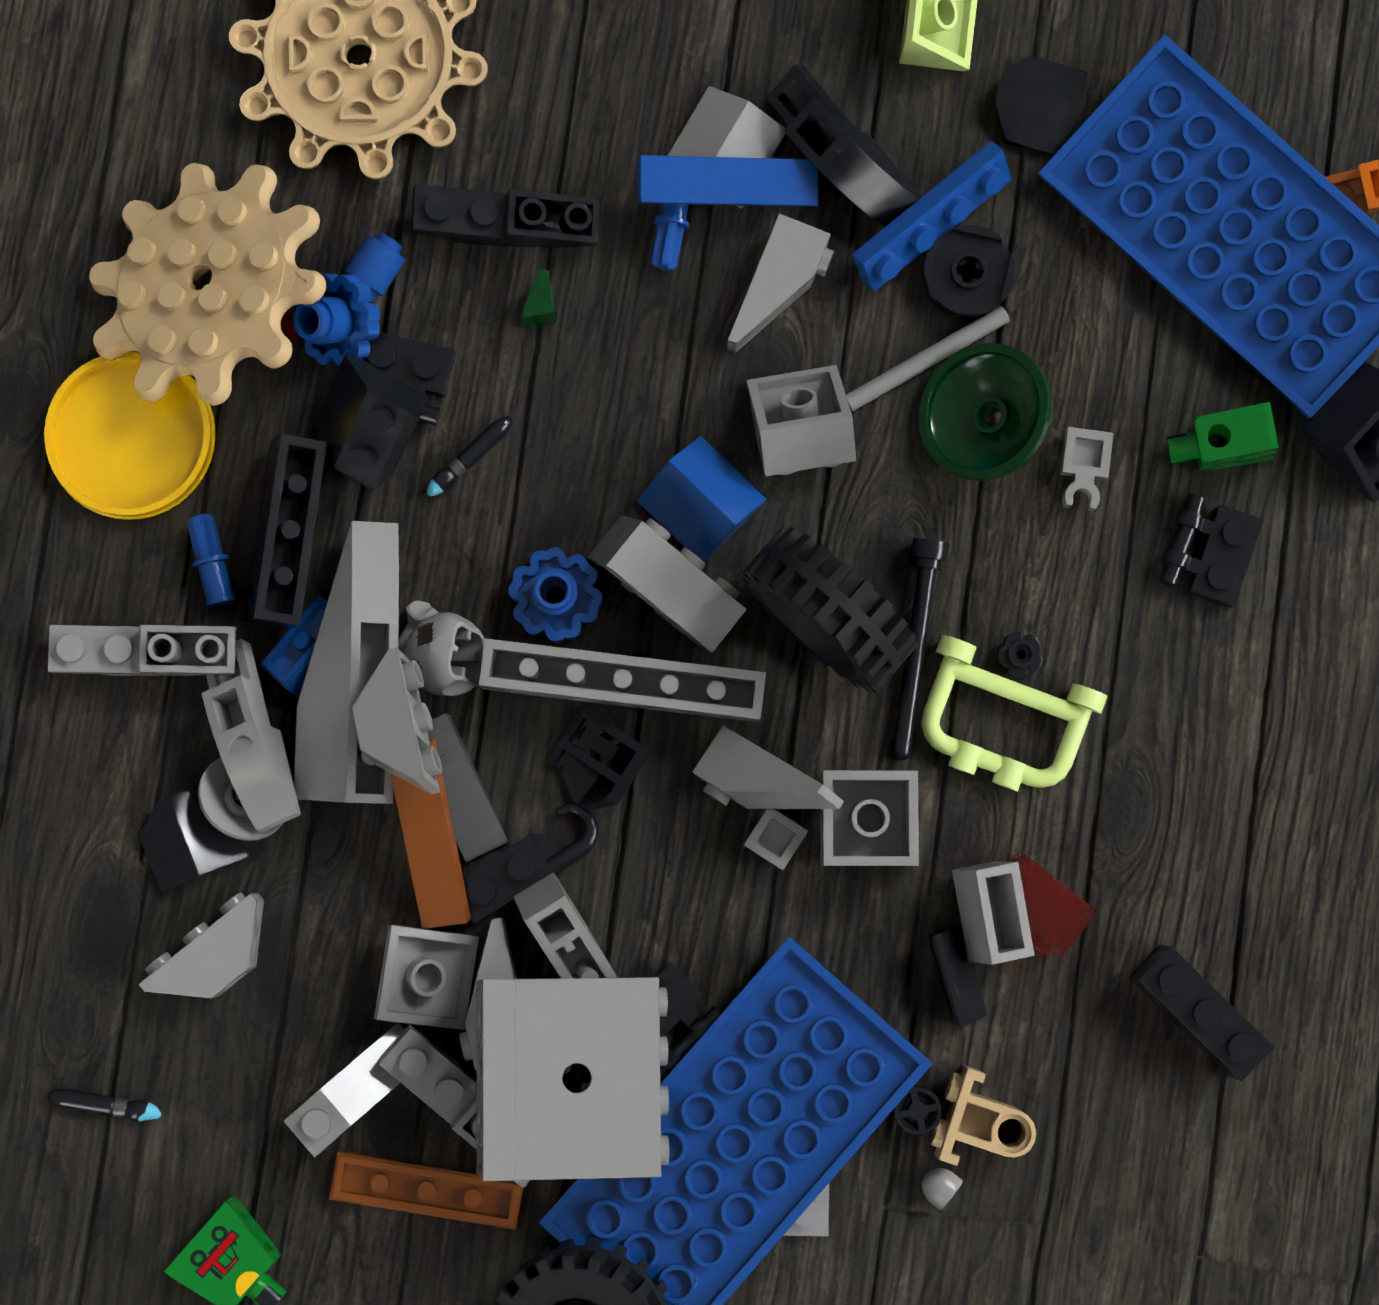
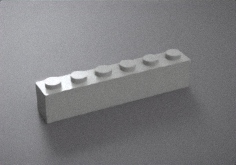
[479,638,766,723]

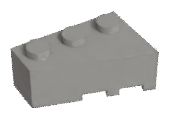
[587,515,747,653]

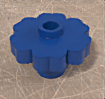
[293,274,380,366]
[508,547,603,643]

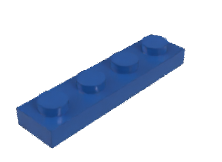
[852,141,1012,292]

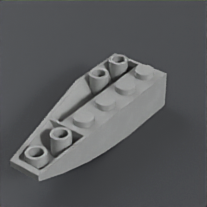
[293,521,399,804]

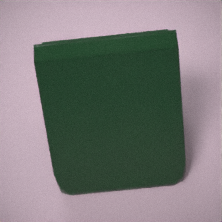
[521,268,558,328]

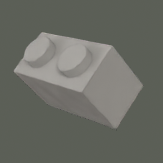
[952,861,1035,965]

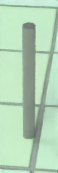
[846,306,1010,412]

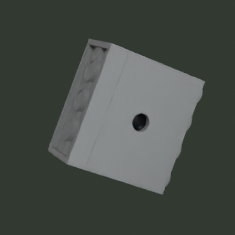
[476,977,669,1181]

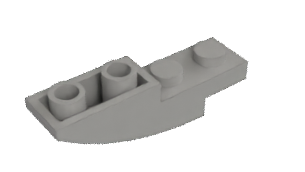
[48,625,236,676]
[201,639,301,833]
[378,1024,530,1188]

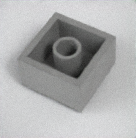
[820,770,919,866]

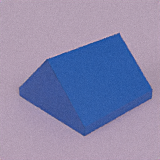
[637,436,767,563]

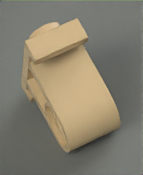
[930,1065,1036,1166]

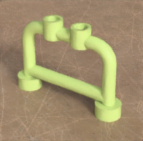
[921,635,1108,792]

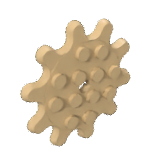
[229,0,488,179]
[89,163,326,406]

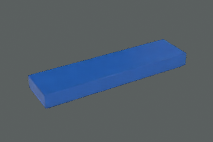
[637,155,818,207]

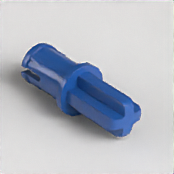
[650,204,690,270]
[187,514,236,608]

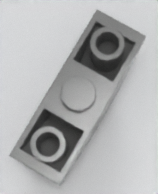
[352,647,442,795]
[139,892,264,998]

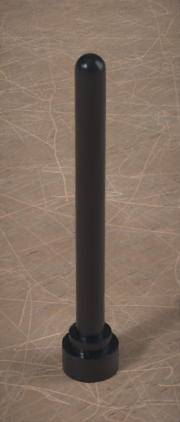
[892,538,949,761]

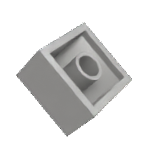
[747,365,856,477]

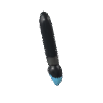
[427,416,512,496]
[47,1088,161,1121]

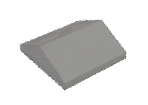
[668,86,786,209]
[374,925,479,1030]

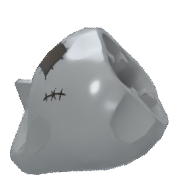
[398,601,484,696]

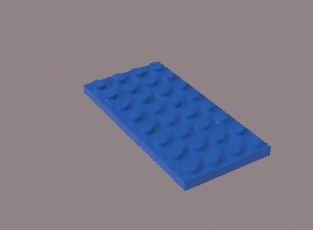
[1038,34,1379,419]
[539,936,933,1305]

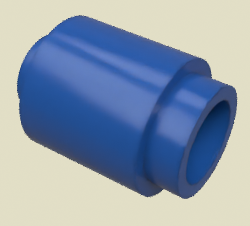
[344,232,406,304]

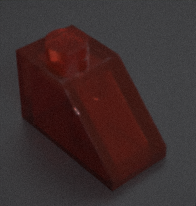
[1011,853,1097,957]

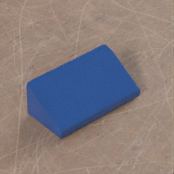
[260,595,327,698]

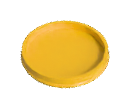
[44,351,215,520]

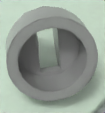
[922,1168,963,1210]

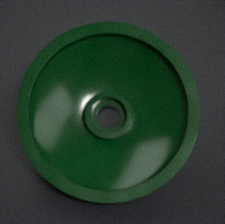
[919,343,1052,481]

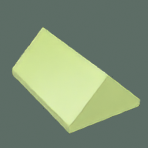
[899,0,977,71]

